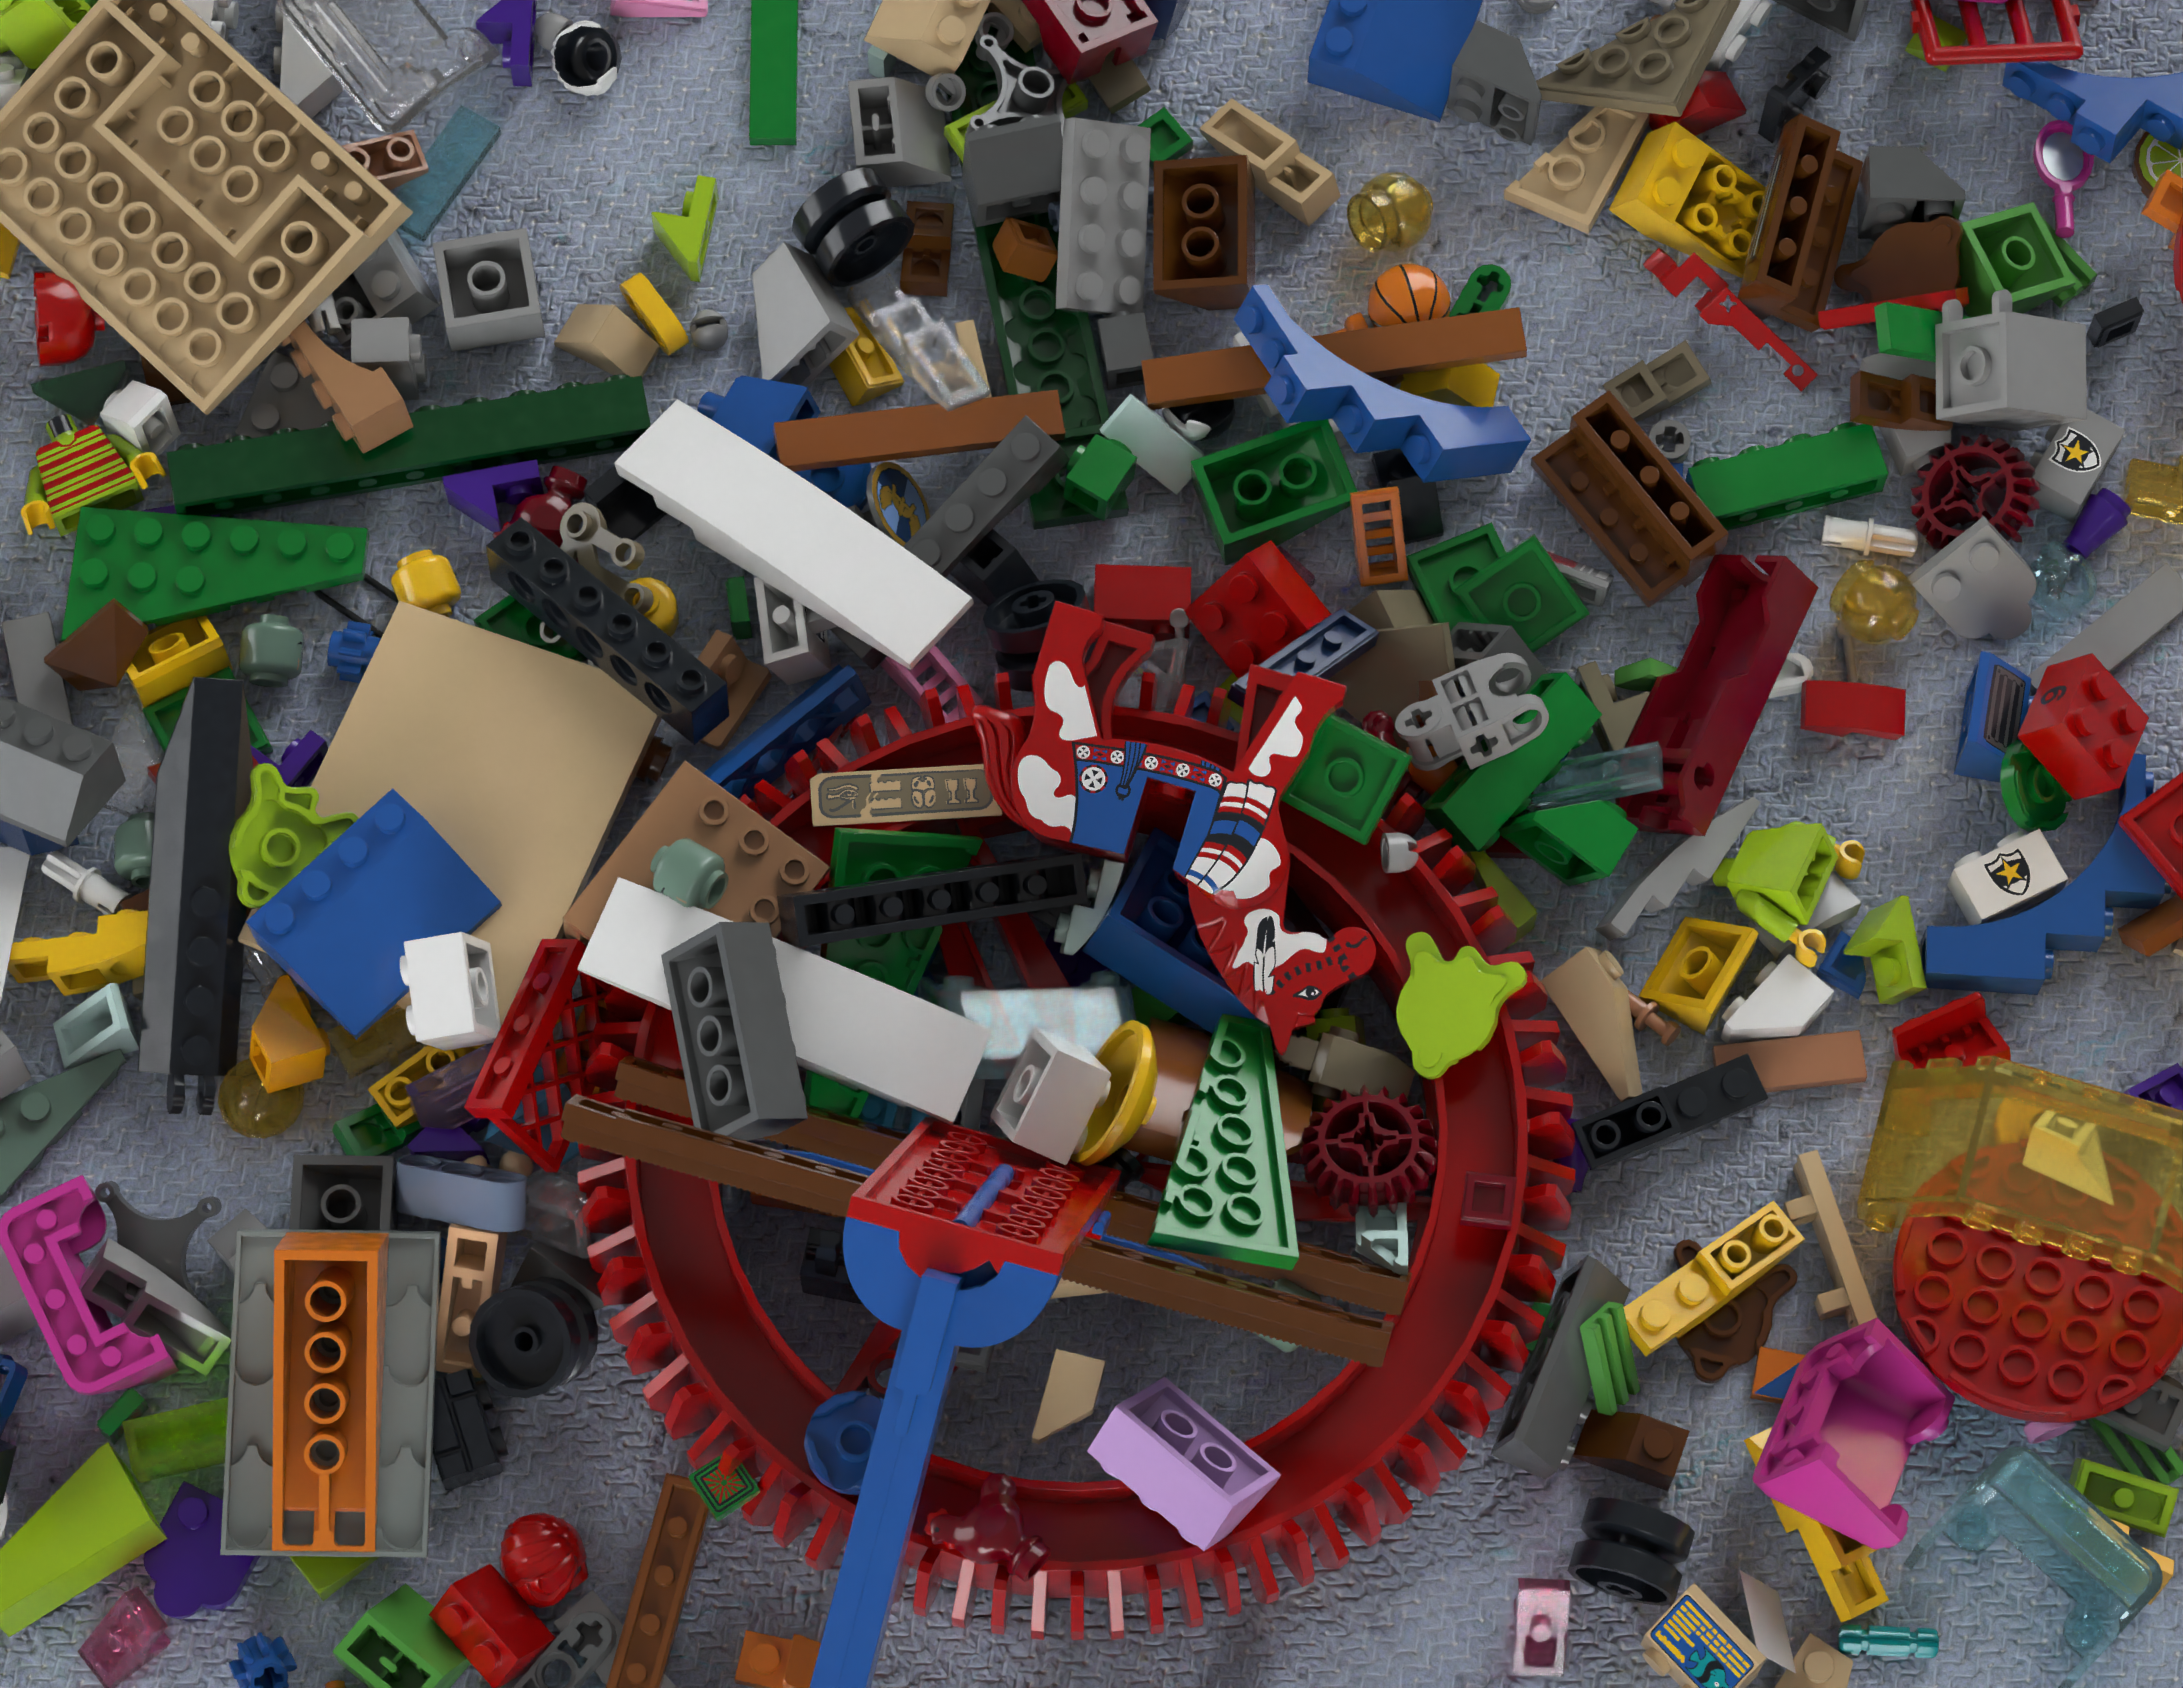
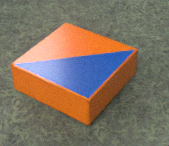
[1750,1346,1805,1405]

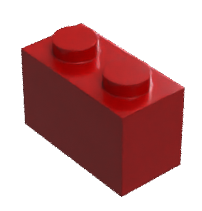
[1094,564,1192,643]
[429,1563,556,1688]

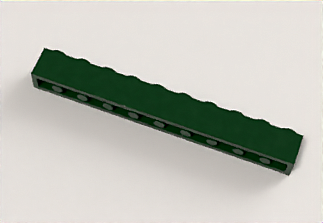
[166,374,651,517]

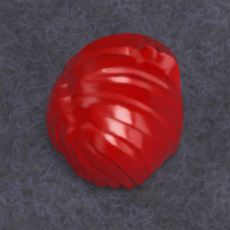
[499,1513,589,1608]

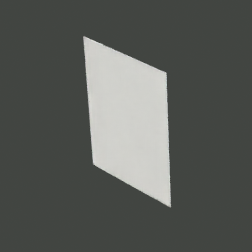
[1740,1570,1796,1673]

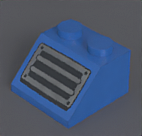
[1954,651,2034,783]

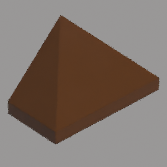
[44,598,149,691]

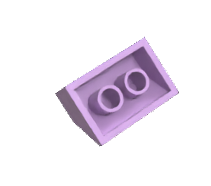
[1087,1377,1281,1551]

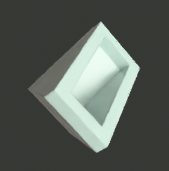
[53,983,139,1069]

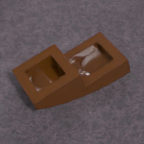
[900,201,954,297]
[1850,370,1953,431]

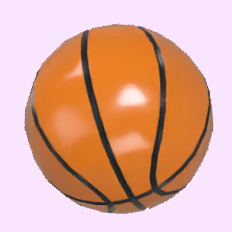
[1367,264,1451,327]

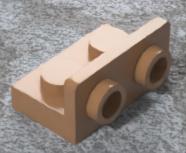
[697,630,772,751]

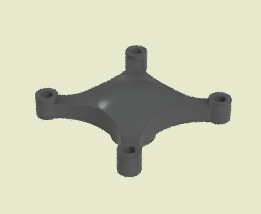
[966,35,1089,139]
[95,1181,222,1309]

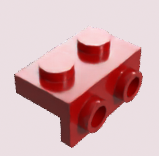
[1892,992,2011,1100]

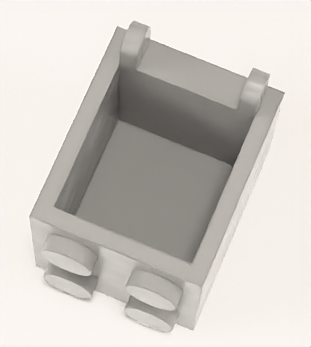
[1935,289,2087,431]

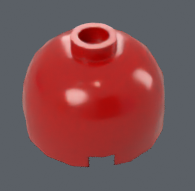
[33,271,105,367]

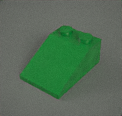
[1191,419,1358,566]

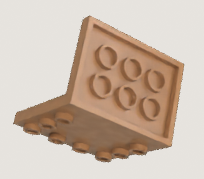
[563,760,830,947]

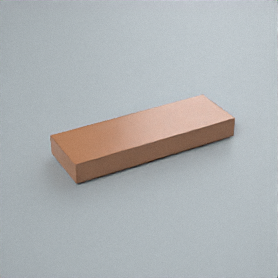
[1712,1030,1867,1093]

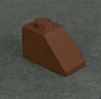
[1573,1409,1690,1491]

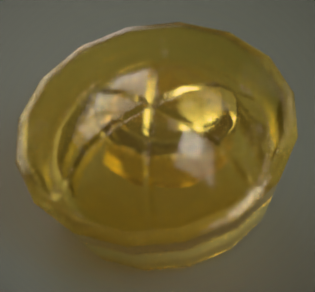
[218,1058,305,1139]

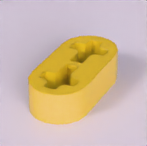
[619,272,689,356]

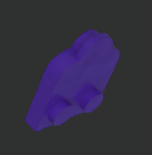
[144,1481,260,1619]

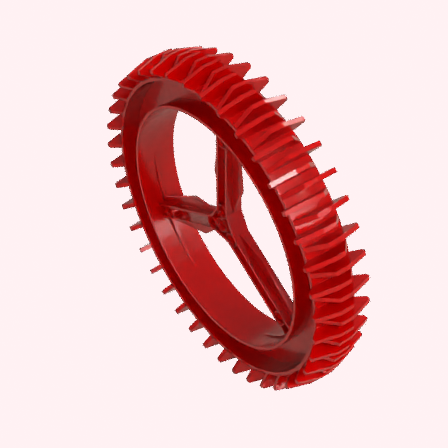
[577,672,1576,1640]

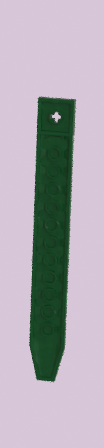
[946,10,1129,530]

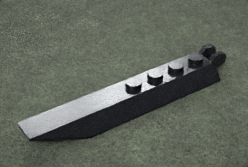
[138,677,253,1115]

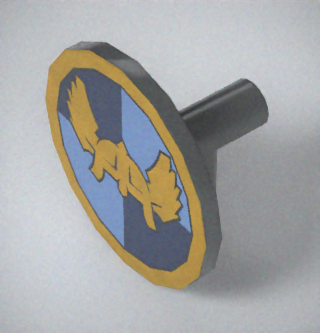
[863,461,930,547]

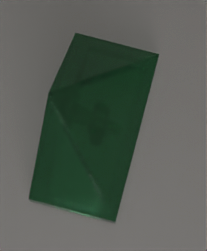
[31,360,129,426]

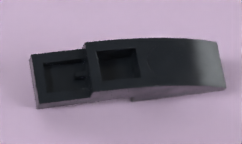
[1570,1053,1768,1170]

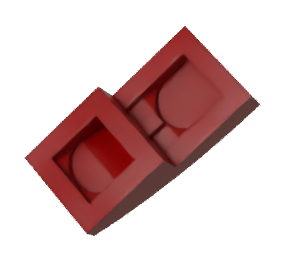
[1800,680,1906,740]

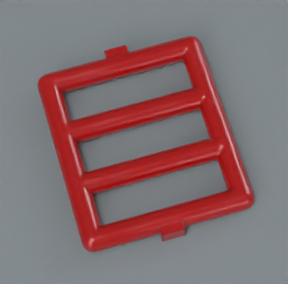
[1909,0,2084,66]

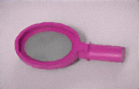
[2033,120,2094,238]

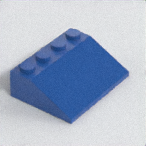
[1307,0,1483,123]
[246,788,502,1040]
[1082,827,1271,1034]

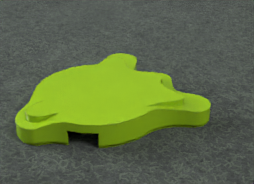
[228,763,359,909]
[1396,932,1527,1079]

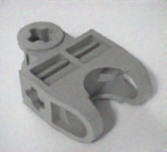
[1395,653,1549,771]

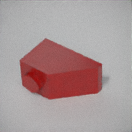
[1648,70,1747,136]

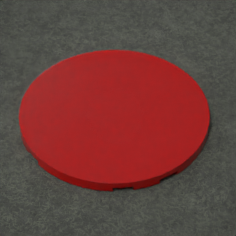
[1892,1139,2183,1423]

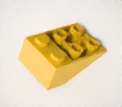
[1609,122,1766,278]

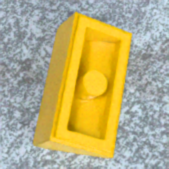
[829,305,905,406]

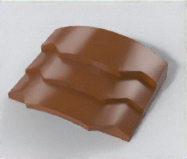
[1121,1017,1314,1162]

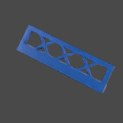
[703,664,872,800]

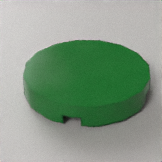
[2000,738,2072,833]

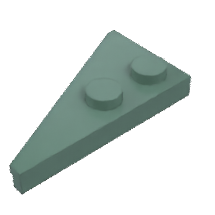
[0,1049,127,1204]

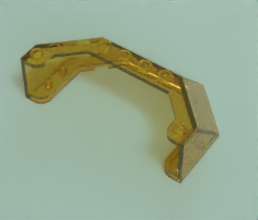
[1857,1056,2183,1294]

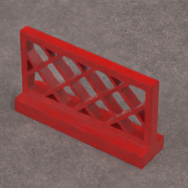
[464,939,625,1173]

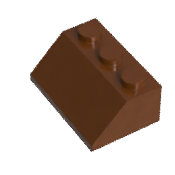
[1153,155,1255,311]

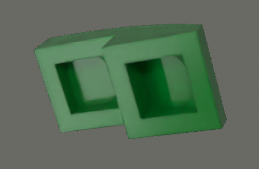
[332,1103,444,1156]

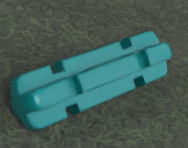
[1837,1624,1939,1658]

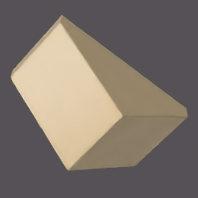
[554,304,660,377]

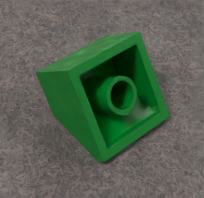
[1498,800,1639,887]

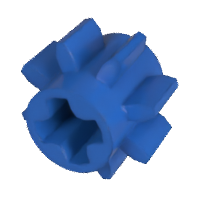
[327,621,381,683]
[229,1632,297,1688]

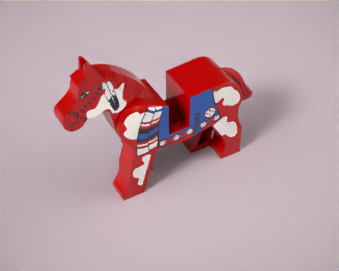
[971,601,1376,1056]

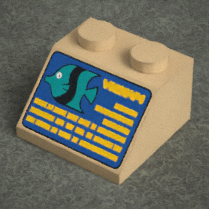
[1640,1583,1766,1688]

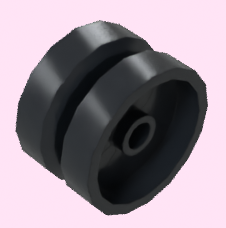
[792,168,915,287]
[983,579,1098,692]
[469,1277,599,1399]
[1567,1497,1695,1606]

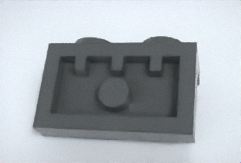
[2093,1375,2183,1453]

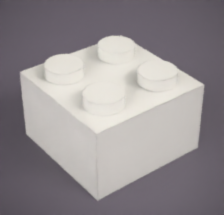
[400,932,501,1051]
[990,1026,1111,1165]

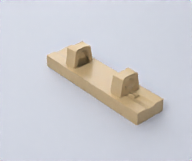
[1781,1150,1877,1330]

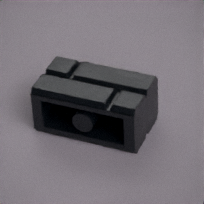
[433,1368,509,1490]

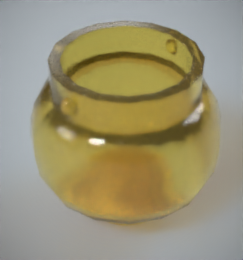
[1347,172,1433,252]
[1829,559,1919,646]

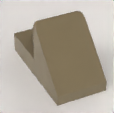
[1574,661,1650,769]

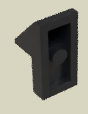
[1372,448,1444,545]

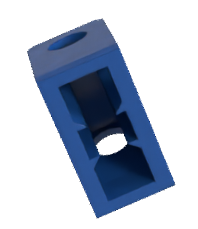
[697,375,821,461]

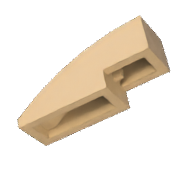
[1199,98,1341,227]

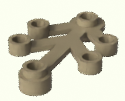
[540,502,653,669]

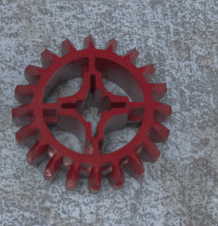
[1910,433,2041,550]
[1300,1085,1438,1219]

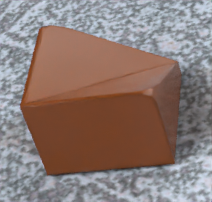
[992,217,1058,282]

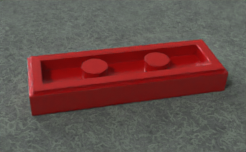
[1818,287,1970,330]

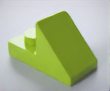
[651,175,719,282]
[1843,895,1927,1005]

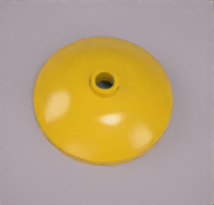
[1070,1020,1158,1166]

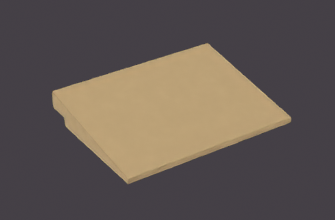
[0,0,414,415]
[238,601,662,1026]

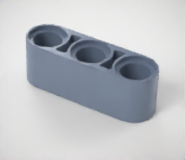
[395,1155,527,1232]

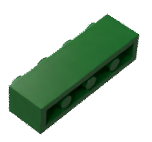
[1685,422,1888,531]
[1422,672,1602,852]

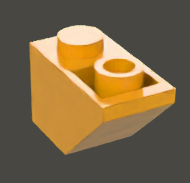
[249,974,331,1094]

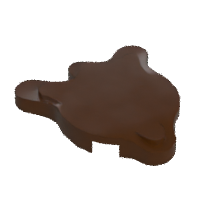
[1834,215,1963,303]
[1673,1239,1798,1384]

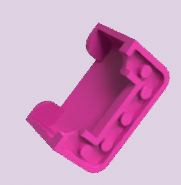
[0,1174,179,1395]
[1752,1318,1956,1550]

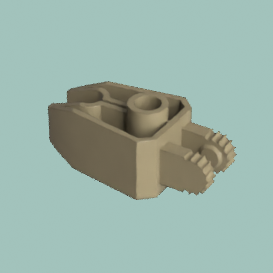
[1273,1025,1415,1101]

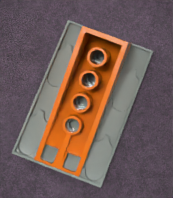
[220,1229,441,1558]

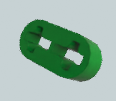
[1449,264,1511,317]

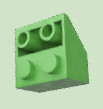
[332,1583,471,1688]

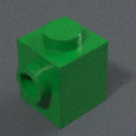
[1063,434,1137,521]

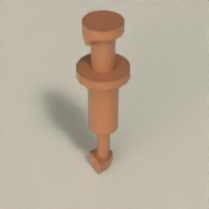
[1628,990,1681,1046]

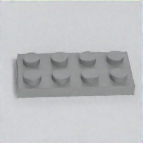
[1056,117,1151,315]

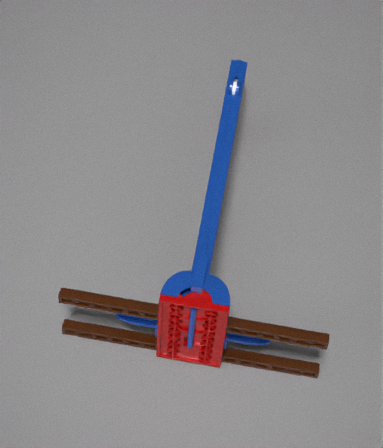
[561,1055,1412,1688]

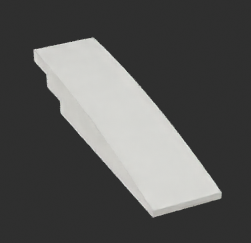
[614,399,974,670]
[577,877,993,1125]

